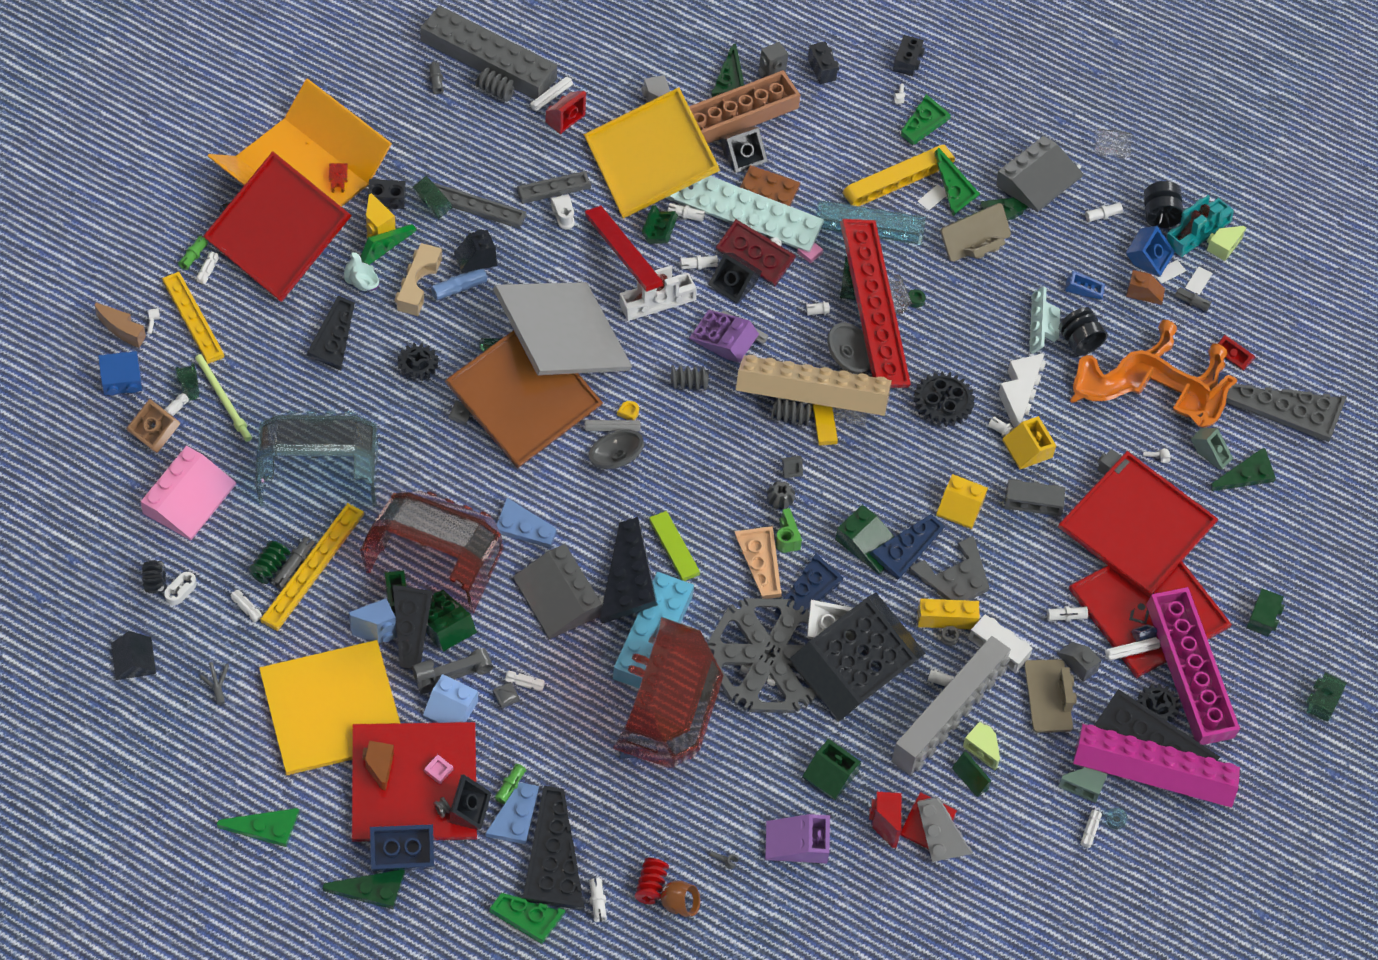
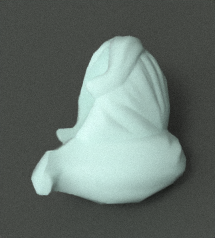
[344,252,380,291]

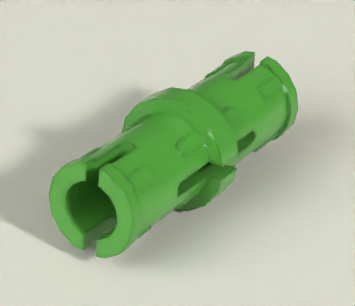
[178,236,208,270]
[494,764,527,804]

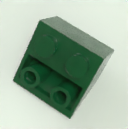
[802,738,861,801]

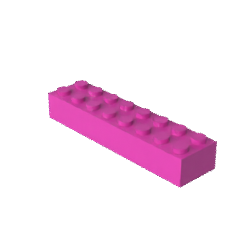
[1146,587,1240,745]
[1073,724,1240,808]

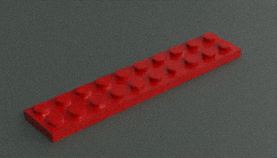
[840,219,911,388]

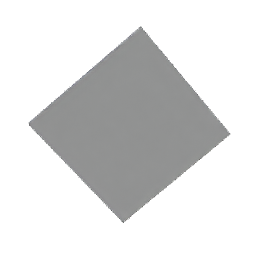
[493,282,632,375]

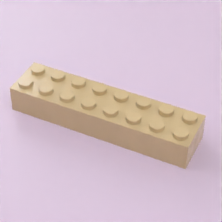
[736,355,892,416]

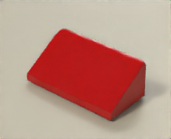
[1218,335,1256,371]

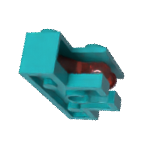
[1167,195,1234,257]

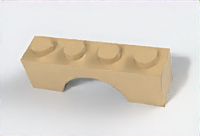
[395,243,442,316]

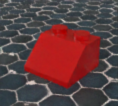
[545,91,586,134]
[869,792,902,848]
[900,792,957,849]

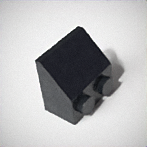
[719,126,768,173]
[454,230,498,273]
[708,253,762,304]

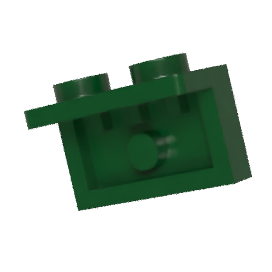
[642,205,678,244]

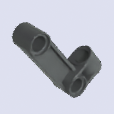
[412,648,494,694]

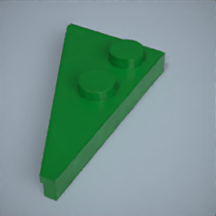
[934,148,980,216]
[360,224,417,265]
[217,808,300,847]

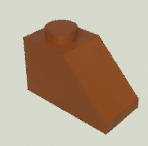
[1126,270,1165,305]
[362,741,394,790]

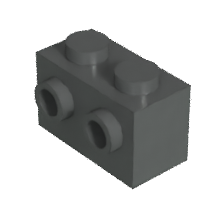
[758,41,788,78]

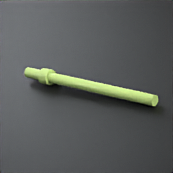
[195,354,252,442]

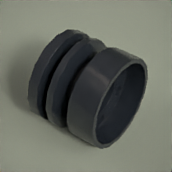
[1058,307,1108,356]

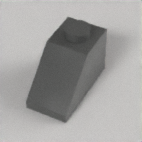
[1057,642,1102,682]

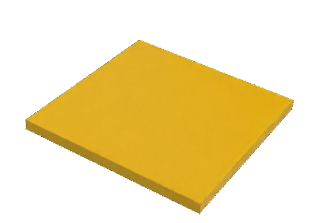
[583,87,721,219]
[259,640,400,776]

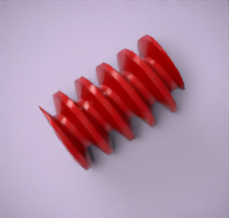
[635,857,669,905]

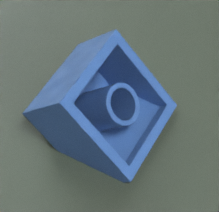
[349,598,397,644]

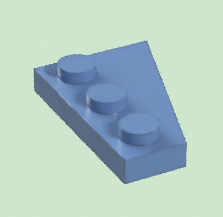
[495,498,557,548]
[486,782,539,845]

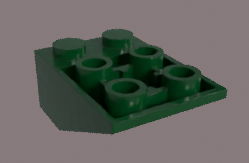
[426,590,477,652]

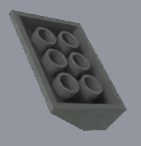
[996,136,1083,212]
[513,544,602,639]

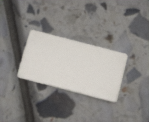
[918,185,947,210]
[1155,260,1186,283]
[1185,267,1213,295]

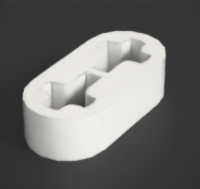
[164,572,197,605]

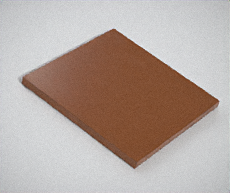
[445,330,603,469]

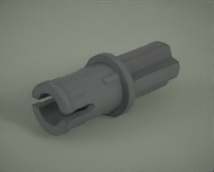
[429,61,444,95]
[1175,287,1212,312]

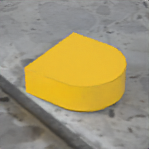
[617,401,639,420]

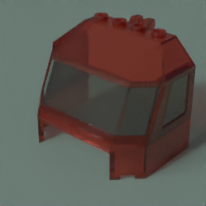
[360,491,504,613]
[613,617,724,768]

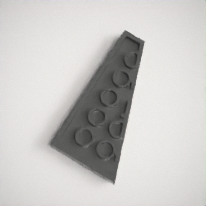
[1226,384,1347,442]

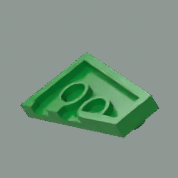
[901,94,951,146]
[489,893,565,944]

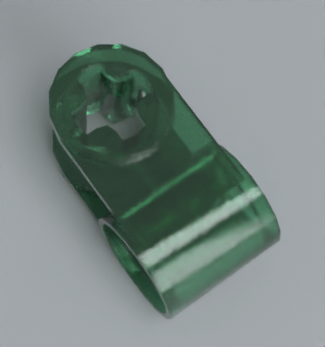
[175,363,200,400]

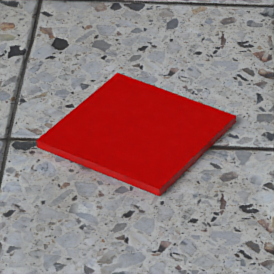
[203,151,352,302]
[1058,451,1219,597]
[1069,561,1232,679]
[352,722,477,842]

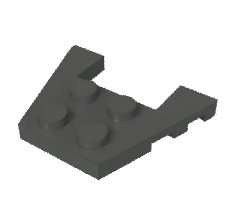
[909,536,989,601]

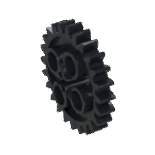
[914,371,975,427]

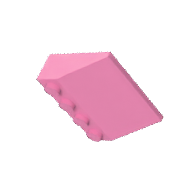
[141,446,236,540]

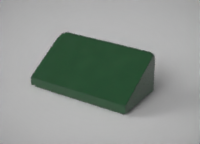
[952,751,991,797]

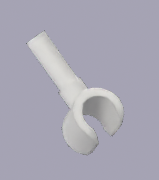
[894,84,905,104]
[147,309,160,334]
[1143,448,1171,463]

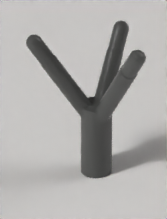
[200,662,229,705]

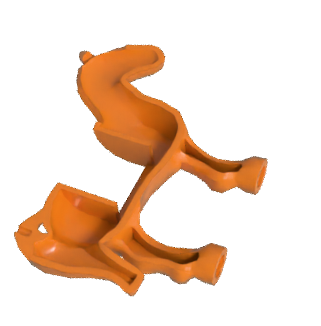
[1070,320,1237,428]

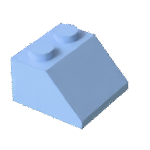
[423,674,478,723]

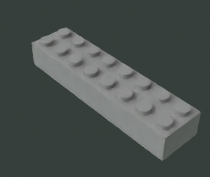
[891,636,1011,776]

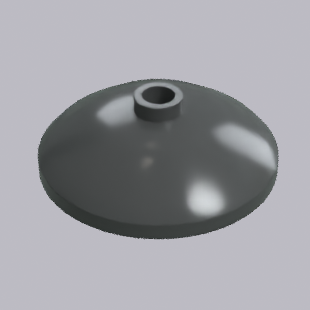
[827,323,870,374]
[589,430,644,469]

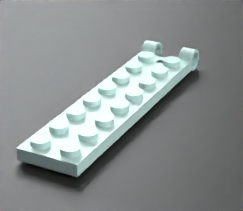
[666,176,824,252]

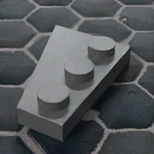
[917,797,973,862]

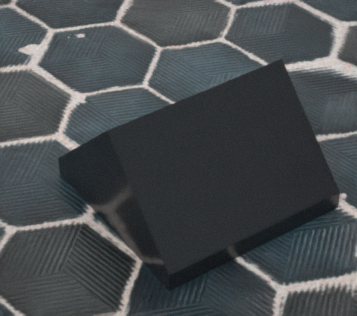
[111,631,156,680]
[450,774,492,830]

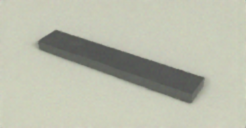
[419,180,527,229]

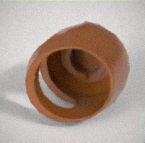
[661,880,700,917]

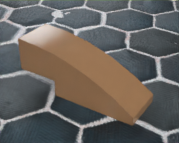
[95,302,146,348]

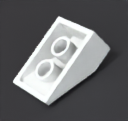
[807,600,864,654]

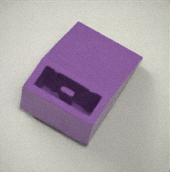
[689,310,759,363]
[765,814,830,864]

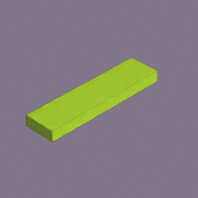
[649,511,700,581]

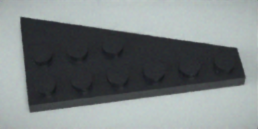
[600,517,658,624]
[1094,689,1220,761]
[523,786,585,911]

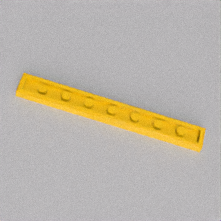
[261,503,364,631]

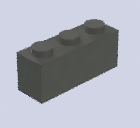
[1004,479,1066,517]

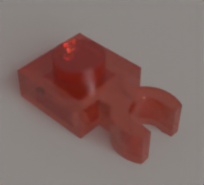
[329,163,348,193]

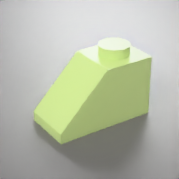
[1207,226,1246,261]
[963,722,1000,770]

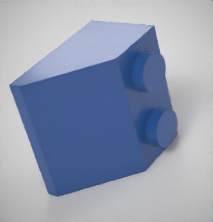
[1126,226,1175,277]
[98,351,143,395]

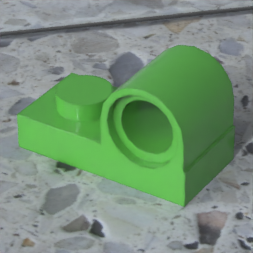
[775,508,802,553]

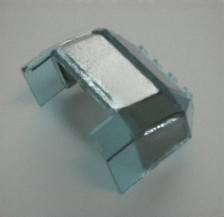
[255,411,378,507]

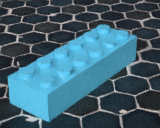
[613,572,694,692]

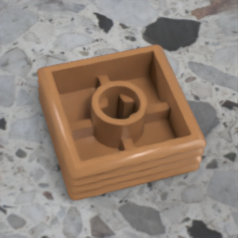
[126,399,180,453]

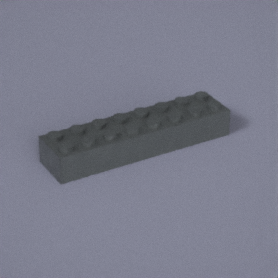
[420,5,557,99]

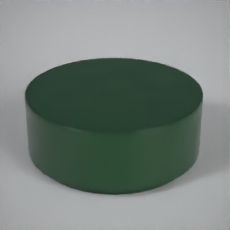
[907,289,926,308]

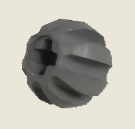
[767,481,795,509]

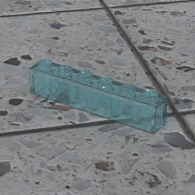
[816,200,926,245]

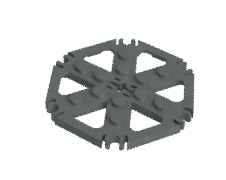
[706,598,816,713]

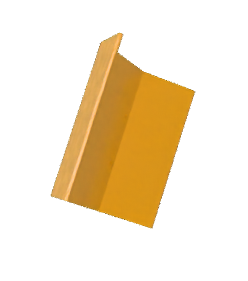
[207,78,392,207]

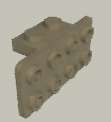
[940,203,1011,262]
[1024,659,1077,733]

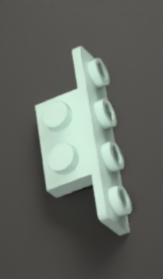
[1029,286,1060,354]

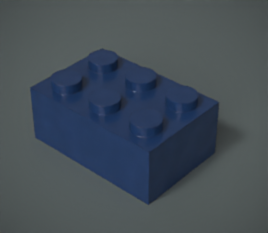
[370,824,435,872]

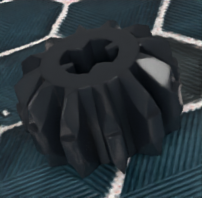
[142,560,167,594]

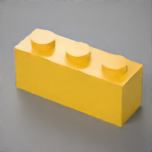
[917,599,980,629]

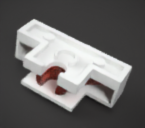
[620,266,697,321]

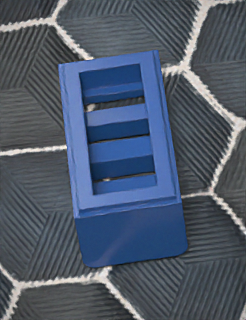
[1064,271,1105,300]

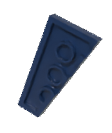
[869,514,945,580]

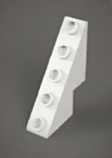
[999,353,1046,428]

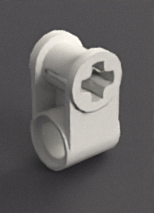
[551,194,574,230]

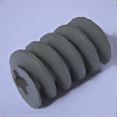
[475,68,515,102]
[670,365,709,390]
[771,398,811,427]

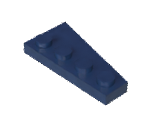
[774,553,844,619]

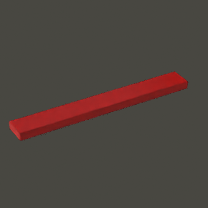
[585,206,663,292]

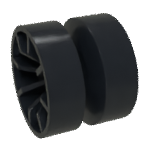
[1144,181,1183,228]

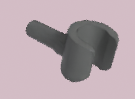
[710,851,739,869]

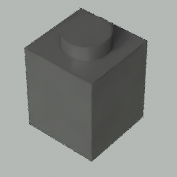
[1097,449,1129,475]

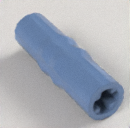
[431,269,487,301]

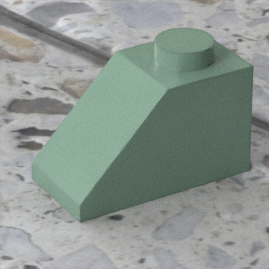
[1191,428,1233,470]
[1058,767,1108,803]

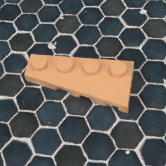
[734,526,782,599]

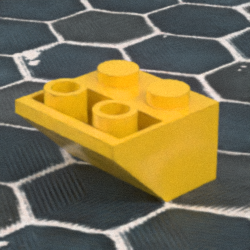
[1002,416,1056,470]

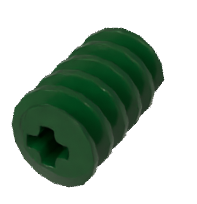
[249,541,291,584]

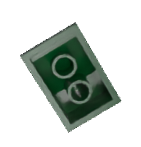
[835,504,894,574]

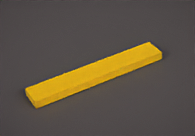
[162,272,224,364]

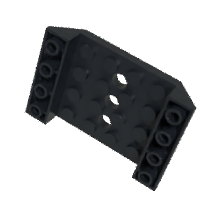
[788,592,926,722]

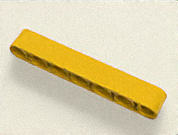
[842,145,955,208]

